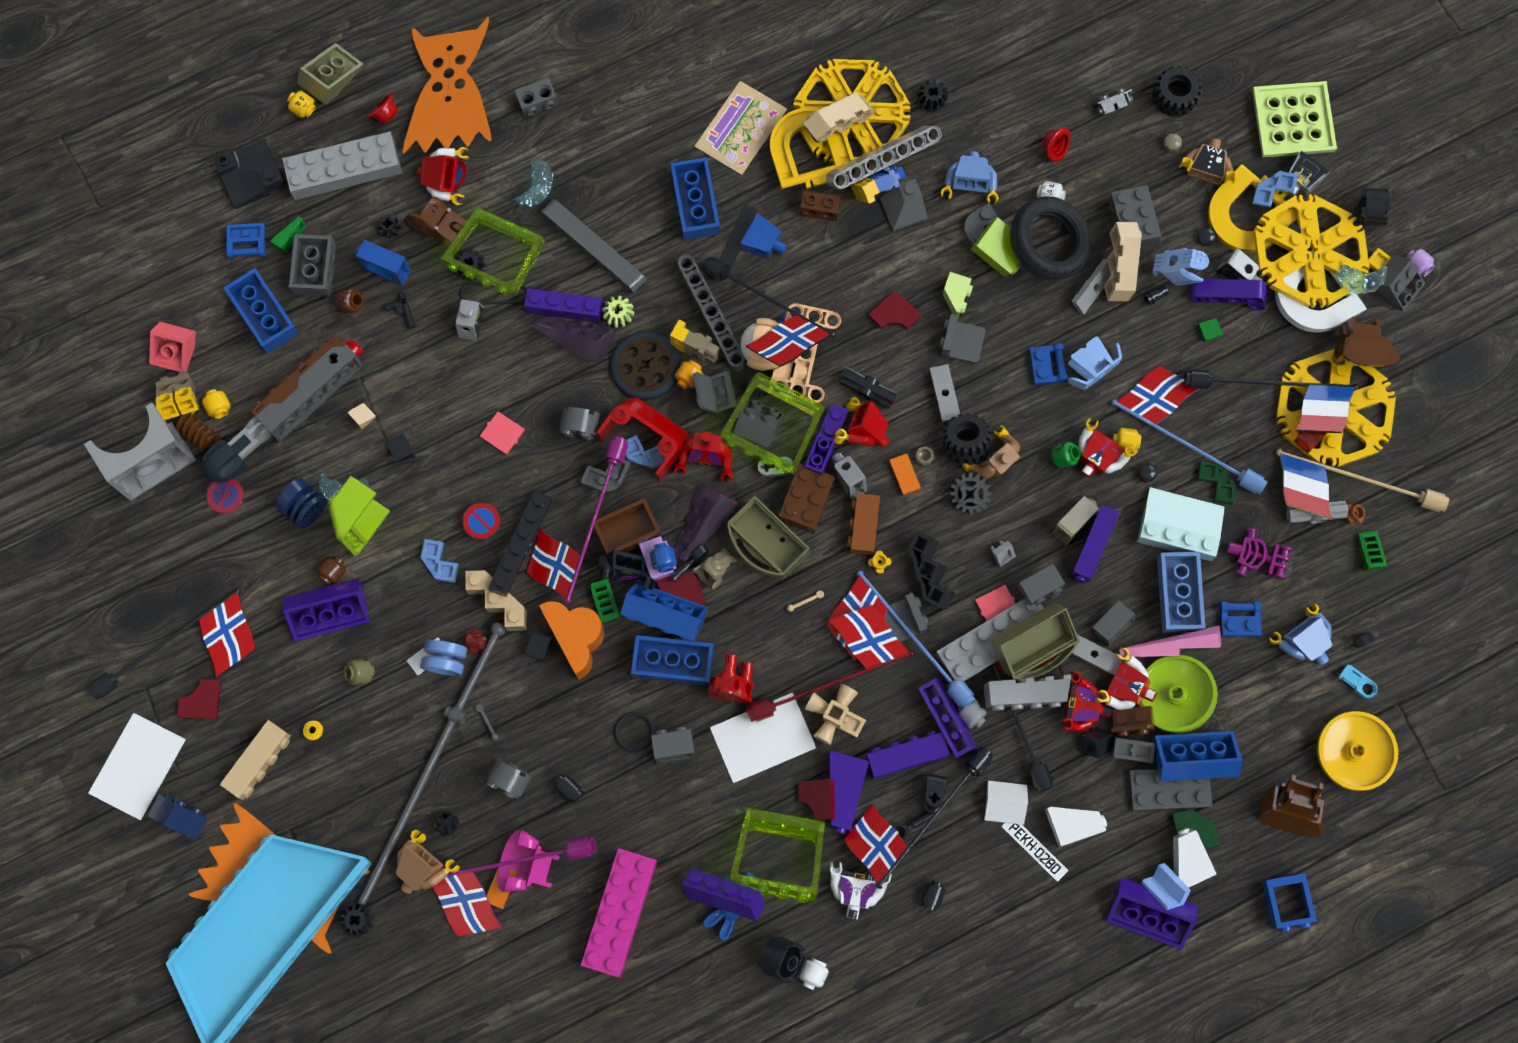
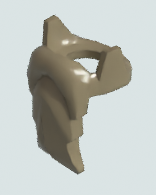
[692,548,737,590]

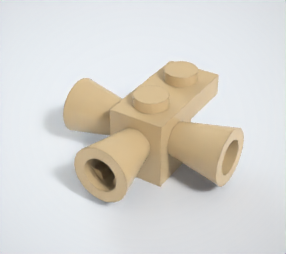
[805,684,866,745]

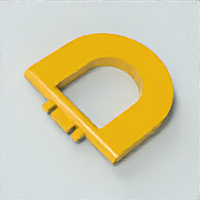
[770,108,854,189]
[1208,164,1297,253]

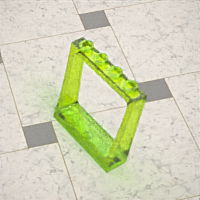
[441,207,545,295]
[720,372,826,475]
[729,808,825,903]

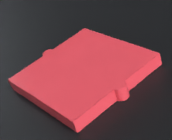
[480,412,525,455]
[975,585,1015,621]

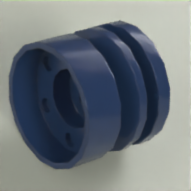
[275,478,327,529]

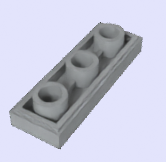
[1072,259,1111,314]
[929,364,960,423]
[1071,635,1124,676]

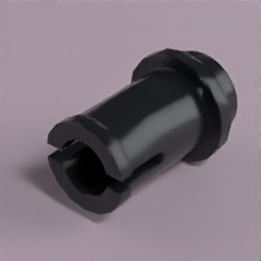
[1143,284,1169,305]

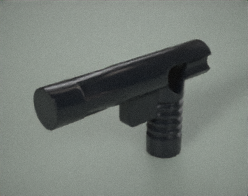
[385,292,416,329]

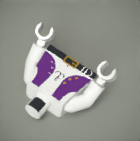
[830,862,892,919]

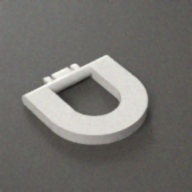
[1275,250,1367,333]

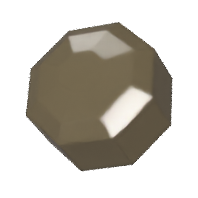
[1163,134,1182,152]
[915,446,934,466]

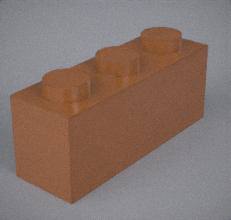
[847,493,880,556]

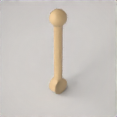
[787,591,824,612]

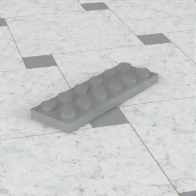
[936,599,1044,682]

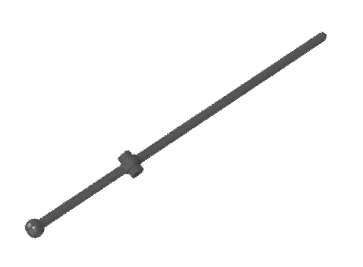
[358,622,506,905]

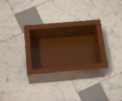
[779,463,835,534]
[594,498,662,554]

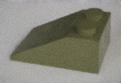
[297,43,363,105]

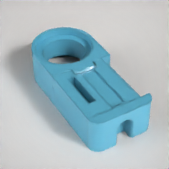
[1337,665,1378,699]

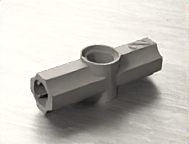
[1286,501,1348,524]

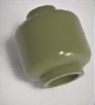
[344,659,375,685]

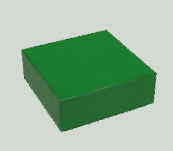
[1198,318,1223,342]

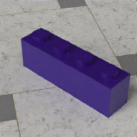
[524,288,603,323]
[918,678,977,758]
[866,730,950,779]
[682,868,765,921]

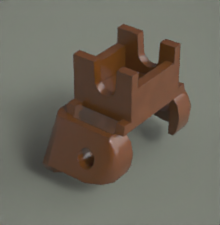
[404,197,466,247]
[1332,317,1400,368]
[1259,774,1325,837]

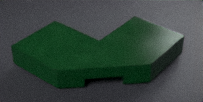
[1197,460,1236,505]
[1171,810,1221,848]

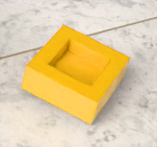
[1368,248,1391,274]

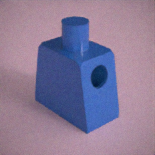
[740,214,788,258]

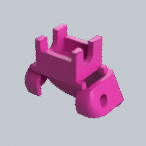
[498,829,560,892]

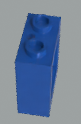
[356,240,411,286]
[1262,873,1317,932]

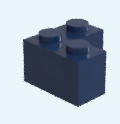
[148,794,208,840]

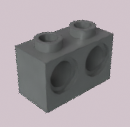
[515,78,558,116]

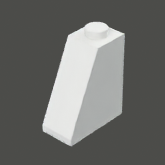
[1045,807,1107,848]
[1173,827,1216,888]

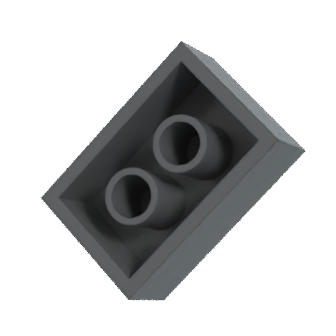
[1108,185,1161,248]
[289,234,336,297]

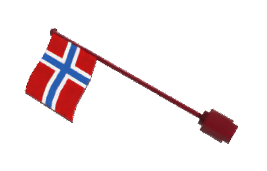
[746,605,914,722]

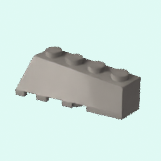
[984,675,1071,711]

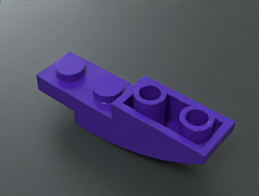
[804,404,849,474]

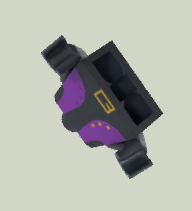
[598,550,656,590]

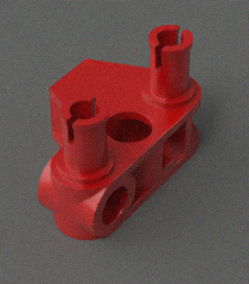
[708,654,755,704]

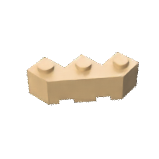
[803,93,875,143]
[1104,222,1142,301]
[466,570,527,631]

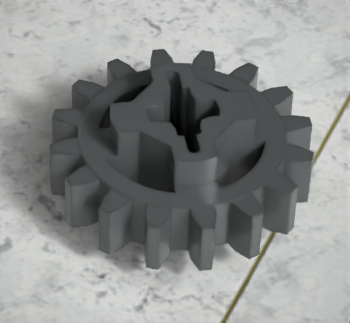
[950,472,993,514]

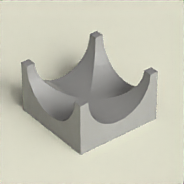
[84,403,196,501]

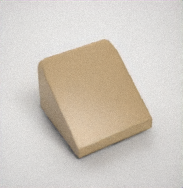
[348,403,376,429]

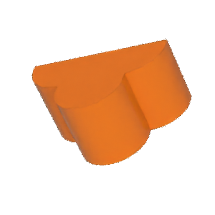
[539,602,604,680]

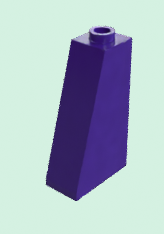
[1071,505,1120,583]
[829,751,869,834]

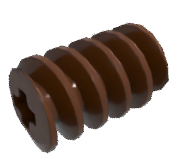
[176,412,220,451]

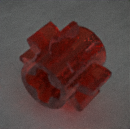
[464,629,486,654]

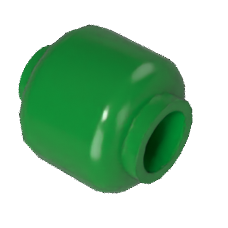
[1051,442,1080,468]

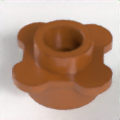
[1347,504,1365,523]

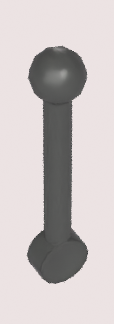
[476,704,499,741]

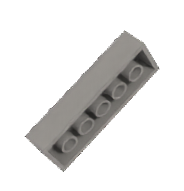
[282,131,402,200]

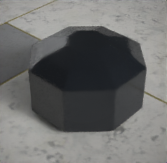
[1197,227,1216,247]
[1138,463,1157,483]
[1353,632,1374,648]

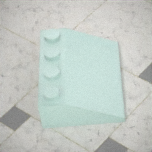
[1136,487,1225,562]

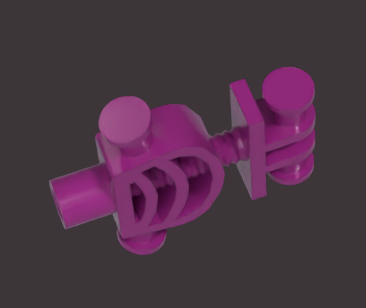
[1227,528,1292,580]

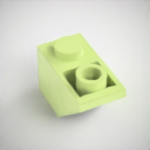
[943,272,973,318]

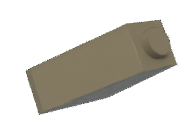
[1052,496,1099,546]

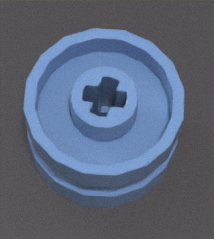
[420,640,468,676]

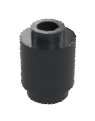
[554,775,584,804]
[921,880,946,911]

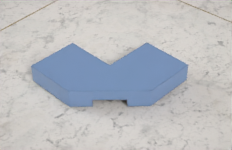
[1252,171,1298,208]
[625,435,666,469]
[421,539,459,583]

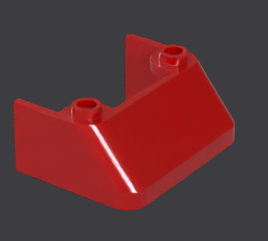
[596,397,689,482]

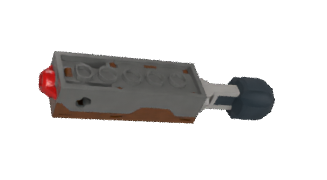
[202,334,363,483]

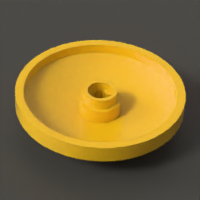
[1317,711,1398,791]

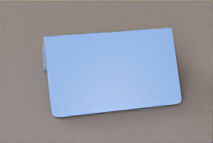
[1141,863,1191,910]

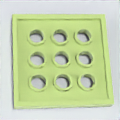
[1252,81,1337,158]

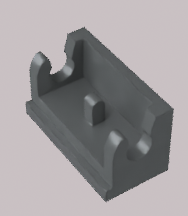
[1093,601,1135,647]
[1111,736,1155,763]

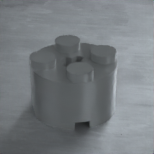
[559,407,600,441]
[486,757,532,799]

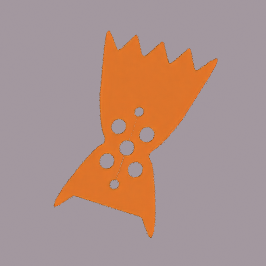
[403,17,491,154]
[189,803,370,954]

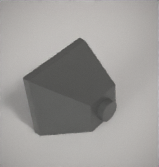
[880,179,928,232]

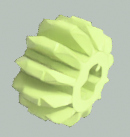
[602,295,634,328]

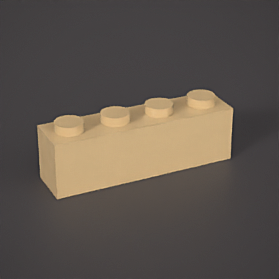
[220,720,291,800]

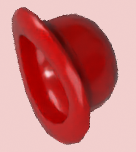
[367,93,398,123]
[1043,127,1071,162]

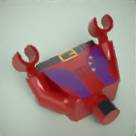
[674,432,734,482]
[1060,671,1112,732]

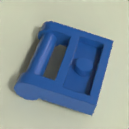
[227,223,266,258]
[1029,343,1068,386]
[1220,601,1262,637]

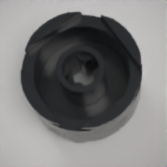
[1358,188,1390,226]
[758,936,806,983]

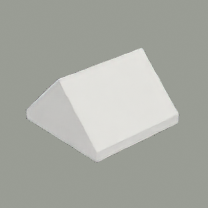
[984,781,1028,825]

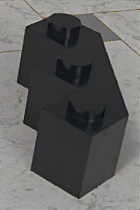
[908,531,955,610]

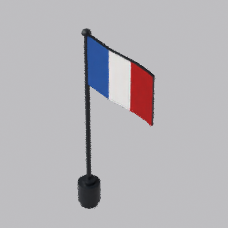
[1184,369,1359,433]

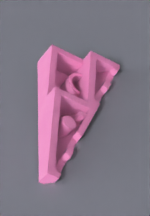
[1120,626,1221,657]

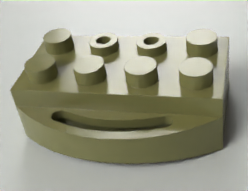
[728,496,810,580]
[990,602,1080,680]

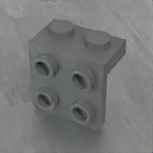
[939,314,986,363]
[693,371,737,415]
[884,593,929,642]

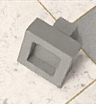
[991,541,1016,567]

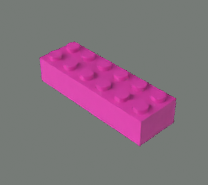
[581,848,657,978]

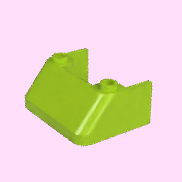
[328,476,390,556]

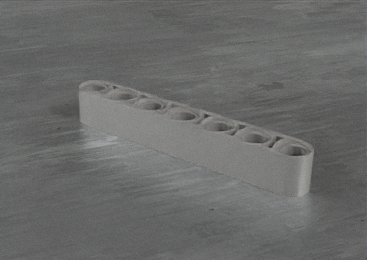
[826,125,942,189]

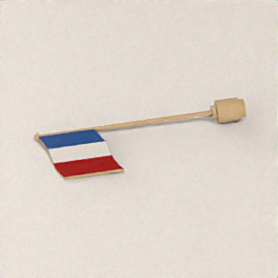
[1276,449,1449,520]

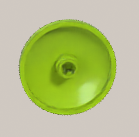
[1140,655,1218,733]

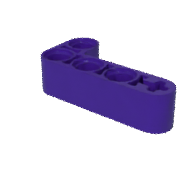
[1190,279,1267,310]

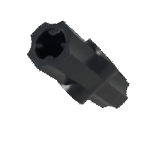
[839,367,897,409]

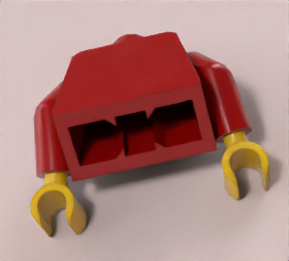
[834,397,889,448]

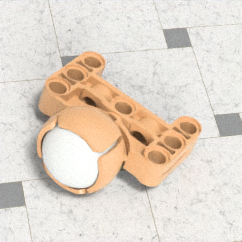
[740,304,841,403]

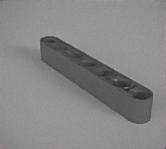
[540,199,646,294]
[678,255,745,372]

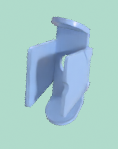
[1153,248,1209,285]
[1068,337,1122,390]

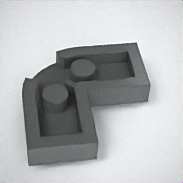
[964,203,999,246]
[581,459,631,492]

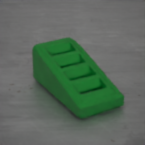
[270,217,306,255]
[1357,531,1387,571]
[590,579,620,623]

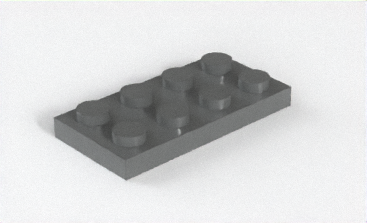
[1129,769,1213,811]

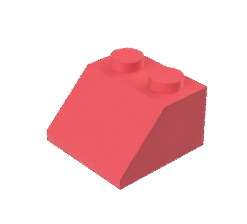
[149,322,196,372]

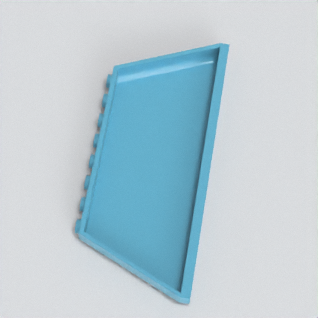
[166,835,371,1043]

